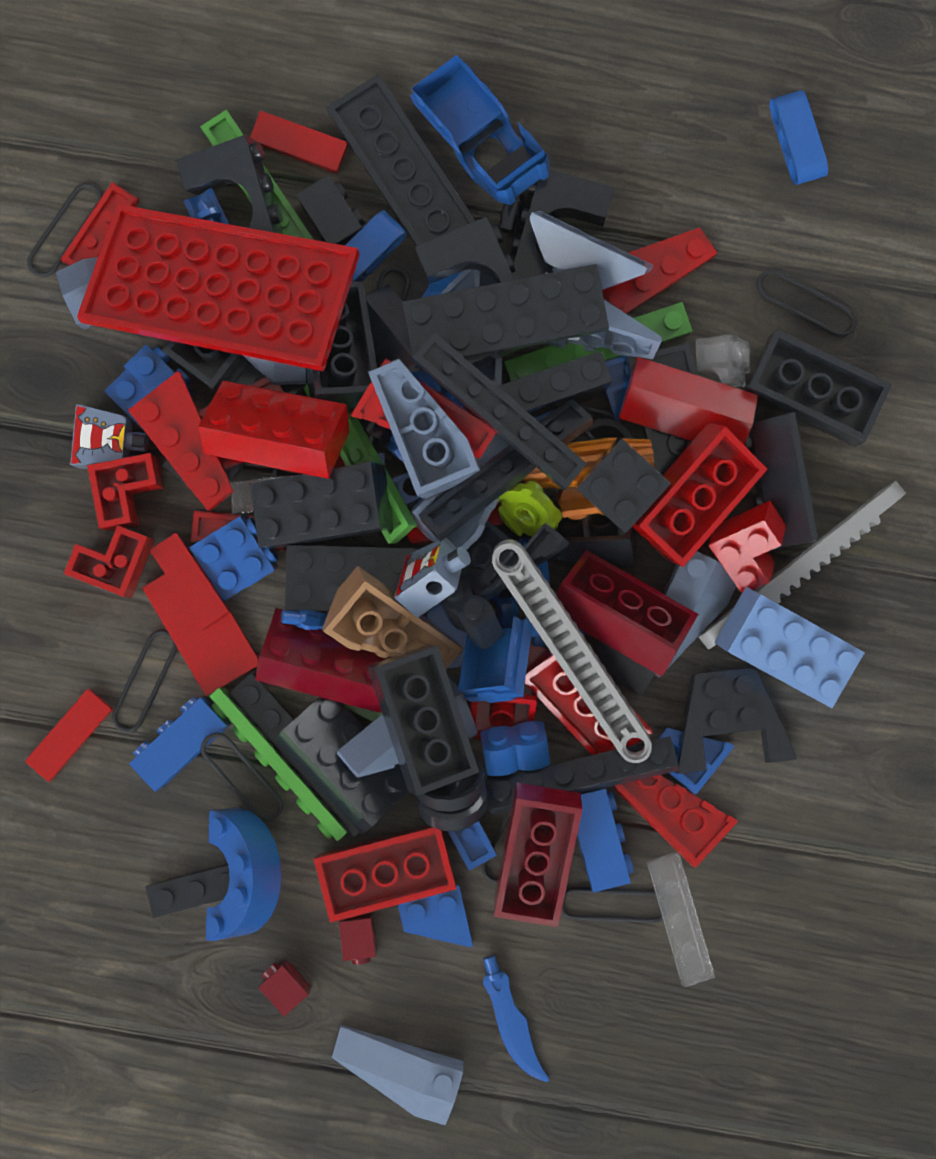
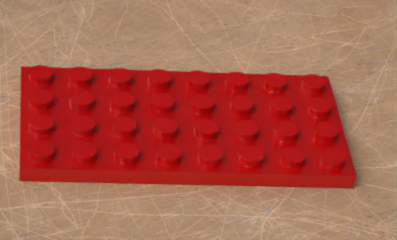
[77,204,360,372]

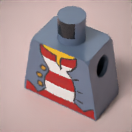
[70,405,149,469]
[394,541,471,618]

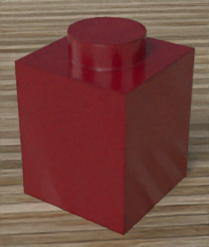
[338,913,377,965]
[258,959,312,1017]

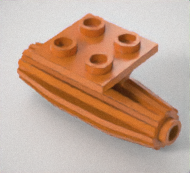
[519,438,654,520]

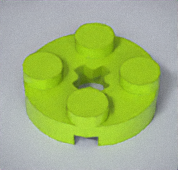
[498,481,562,540]

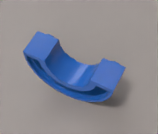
[206,807,281,941]

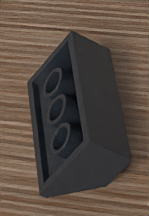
[744,412,818,551]

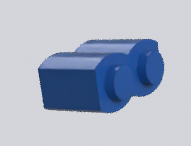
[480,721,550,776]

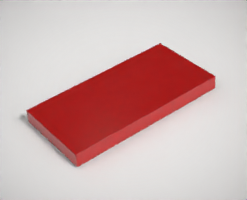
[142,556,259,697]

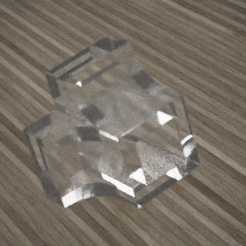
[696,334,750,388]

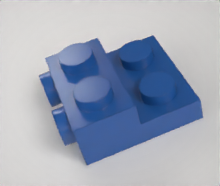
[104,345,195,428]
[189,513,279,601]

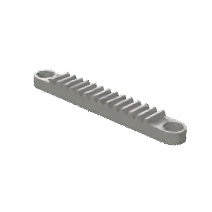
[698,480,906,649]
[492,540,652,763]

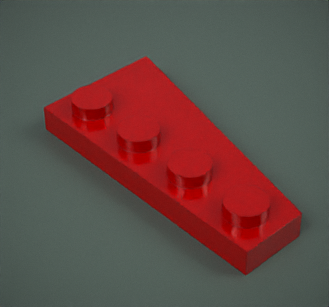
[602,228,717,314]
[350,358,496,459]
[128,370,235,512]
[612,775,738,867]

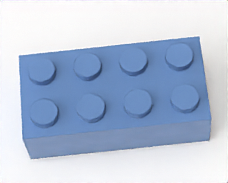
[714,587,865,708]

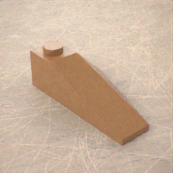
[322,566,463,669]

